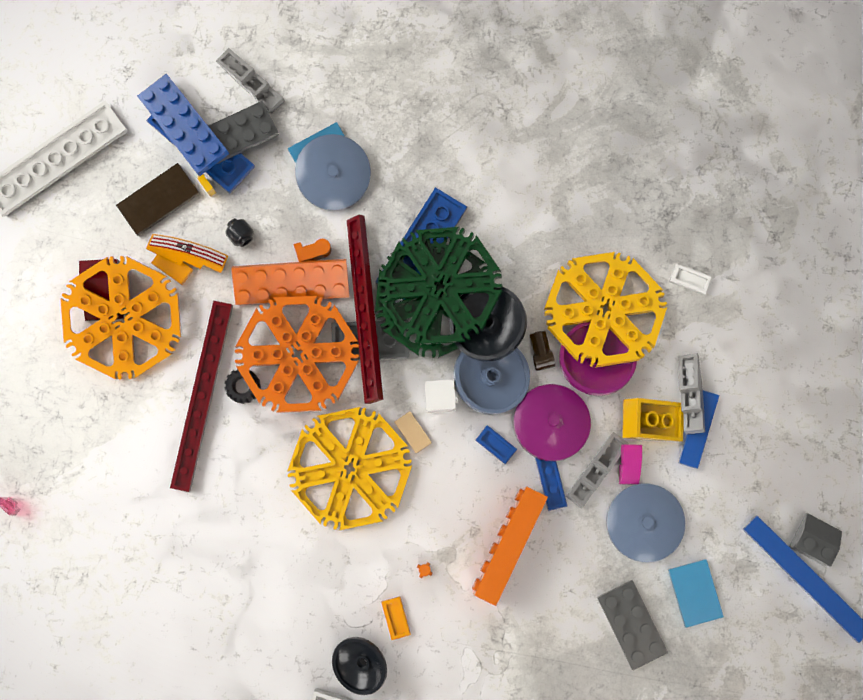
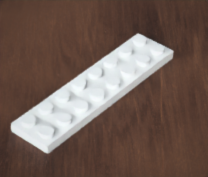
[0,100,128,217]

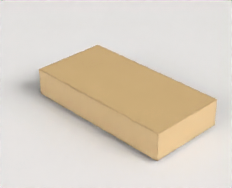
[394,411,432,454]

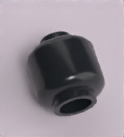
[225,218,254,247]

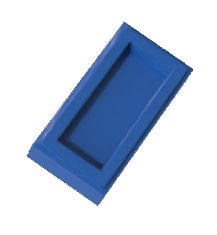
[475,425,517,464]

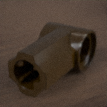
[529,331,555,371]

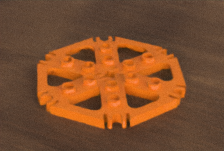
[235,296,359,413]

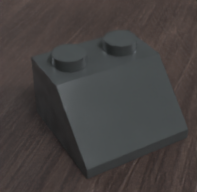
[789,513,842,567]

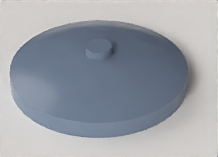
[295,134,371,210]
[453,348,530,414]
[606,484,685,562]

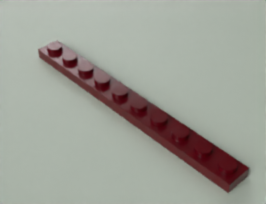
[346,214,384,404]
[170,300,233,492]

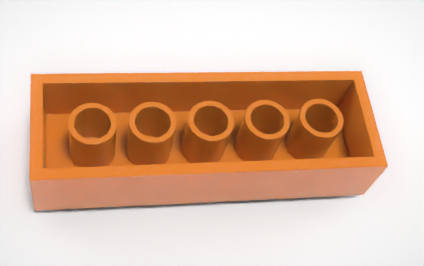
[472,486,548,606]

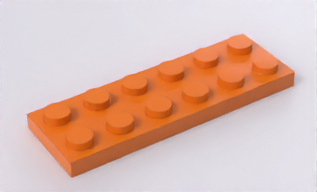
[231,259,350,305]

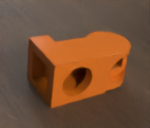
[293,238,332,262]

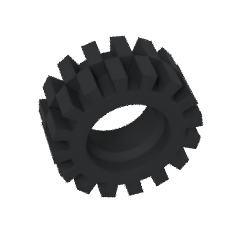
[224,369,261,404]

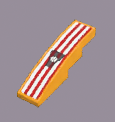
[146,234,228,273]

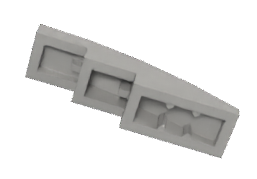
[216,48,285,113]
[679,353,705,434]
[566,432,629,509]

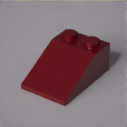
[79,259,124,321]

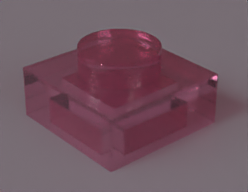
[0,496,21,516]

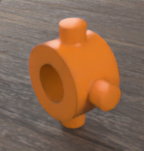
[417,562,433,578]

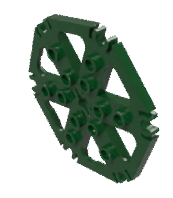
[378,227,503,345]
[375,237,488,358]

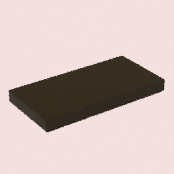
[116,163,200,236]

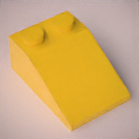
[623,398,684,442]

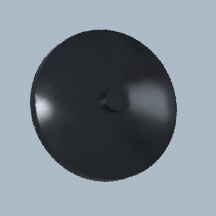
[449,287,527,362]

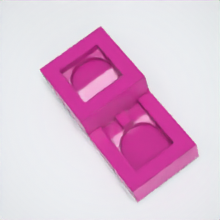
[619,444,642,484]

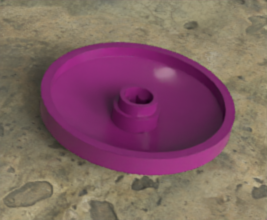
[559,322,637,396]
[513,384,591,462]

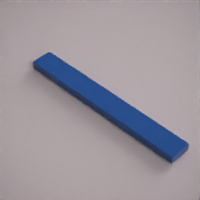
[742,516,863,643]

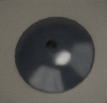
[332,637,387,695]

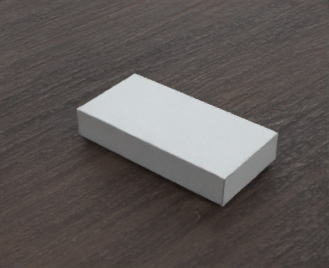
[669,264,712,295]

